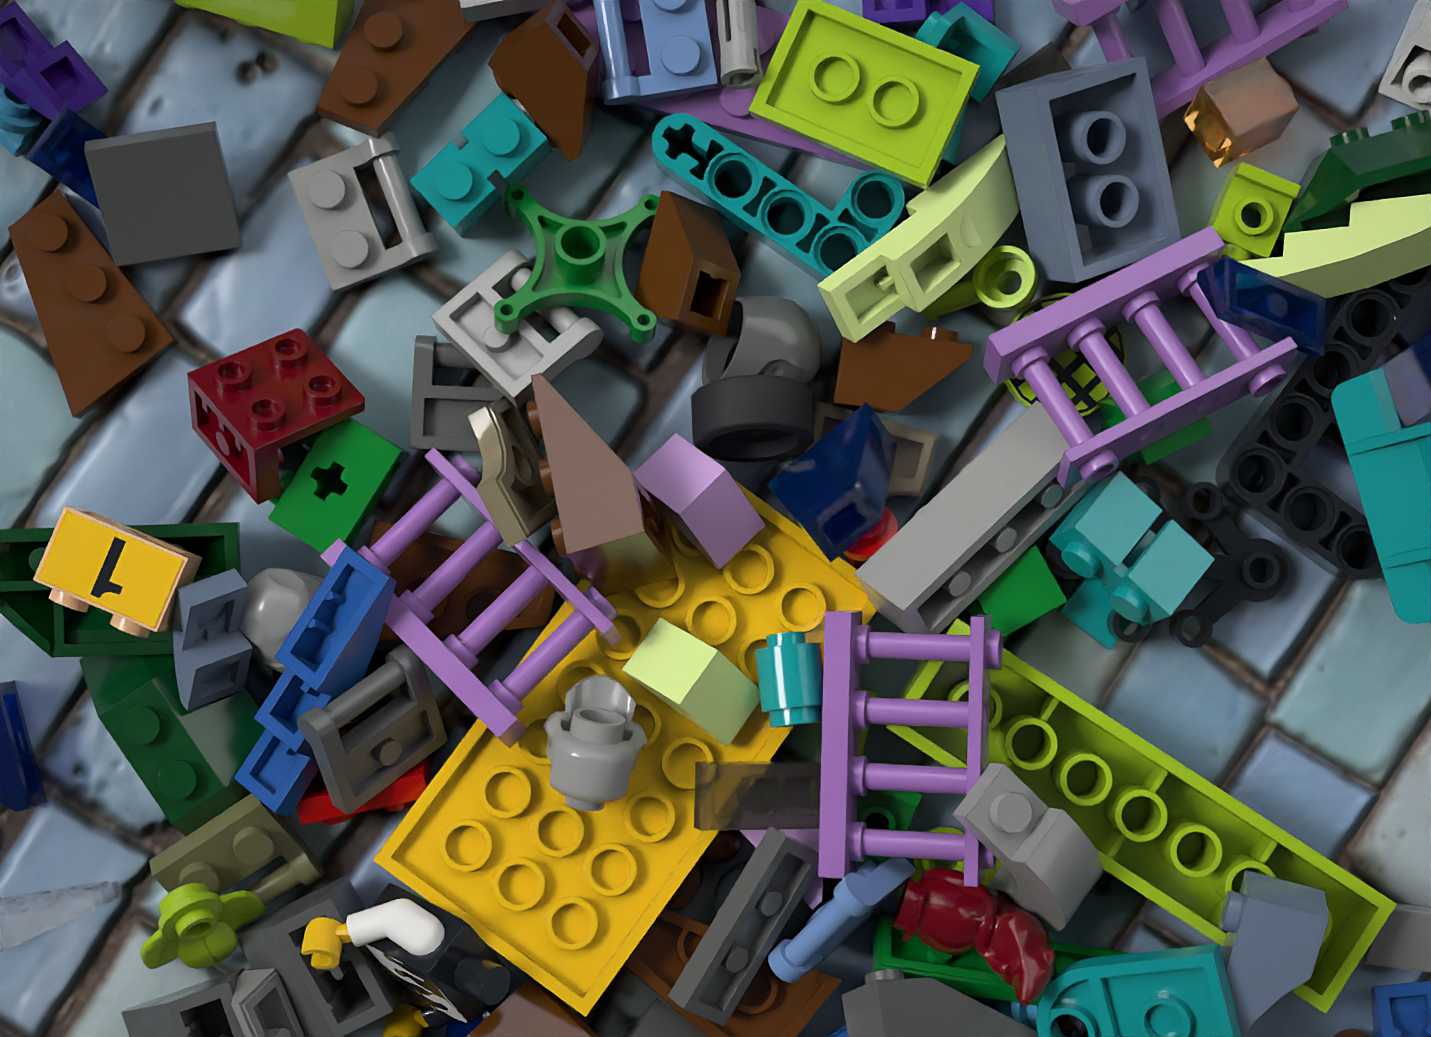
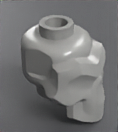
[543,675,648,811]

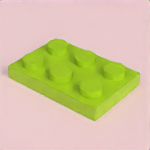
[748,0,981,190]

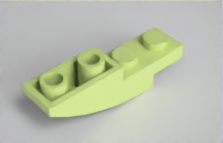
[817,133,1020,343]

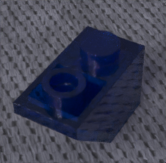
[766,402,898,563]

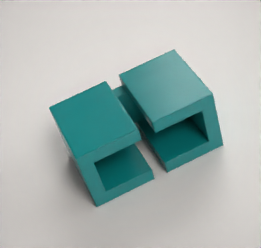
[409,92,553,238]
[1049,471,1215,626]

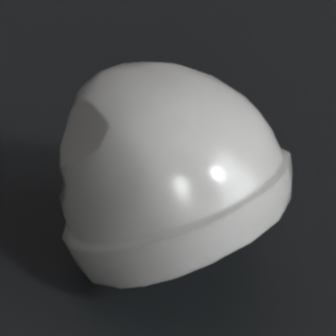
[239,567,324,673]

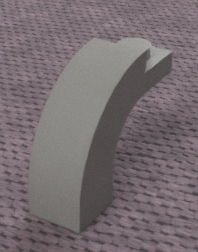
[952,762,1103,932]

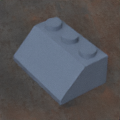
[995,56,1182,283]

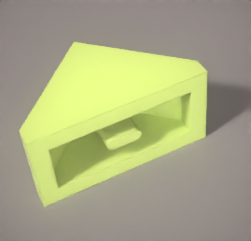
[622,618,761,747]

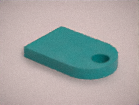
[1036,944,1242,1037]

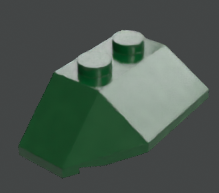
[1273,110,1431,248]
[0,522,241,658]
[79,654,266,837]

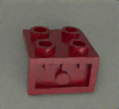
[187,328,365,505]

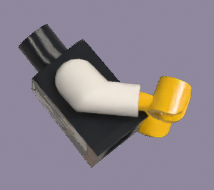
[301,883,511,1037]

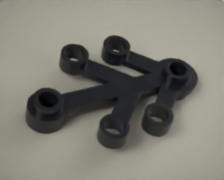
[1040,476,1288,648]

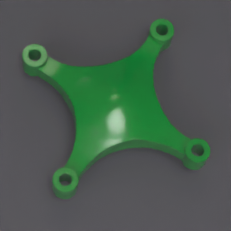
[494,184,660,344]

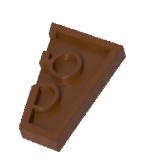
[317,0,483,139]
[8,190,179,419]
[368,520,563,641]
[623,908,842,1037]

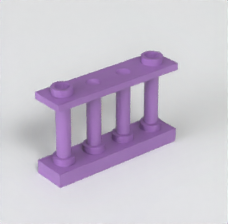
[1051,0,1349,126]
[983,225,1298,489]
[320,447,622,749]
[818,610,1003,887]

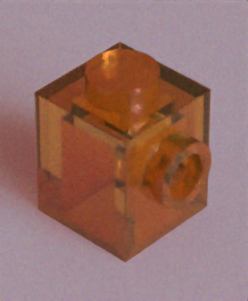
[1183,56,1300,169]

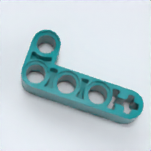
[652,113,905,282]

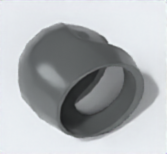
[702,295,823,386]

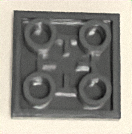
[84,121,243,267]

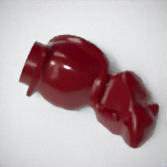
[893,867,1055,1006]

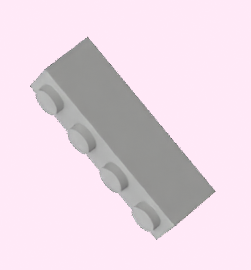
[854,400,1096,634]

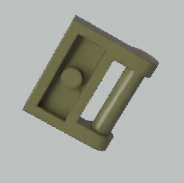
[149,793,324,906]

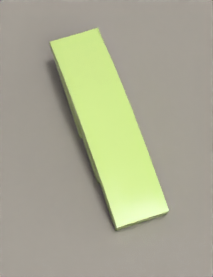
[1218,194,1431,314]

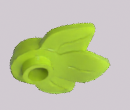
[140,883,265,969]

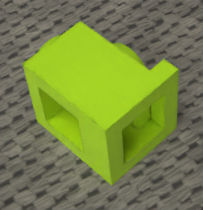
[1204,161,1301,262]

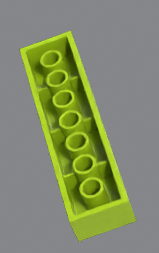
[883,618,1397,1014]

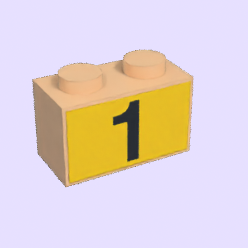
[33,506,203,638]

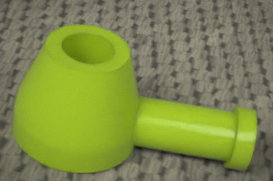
[922,246,1039,323]

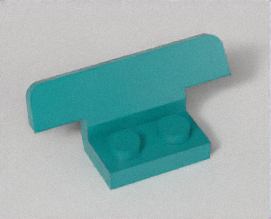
[1331,368,1431,624]

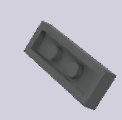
[668,826,819,1026]

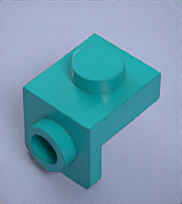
[914,1,1022,103]

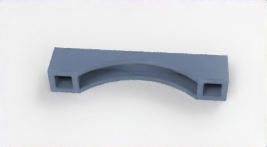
[1219,870,1329,1037]

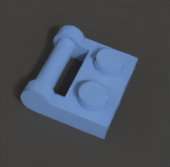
[593,0,718,105]
[768,857,917,983]

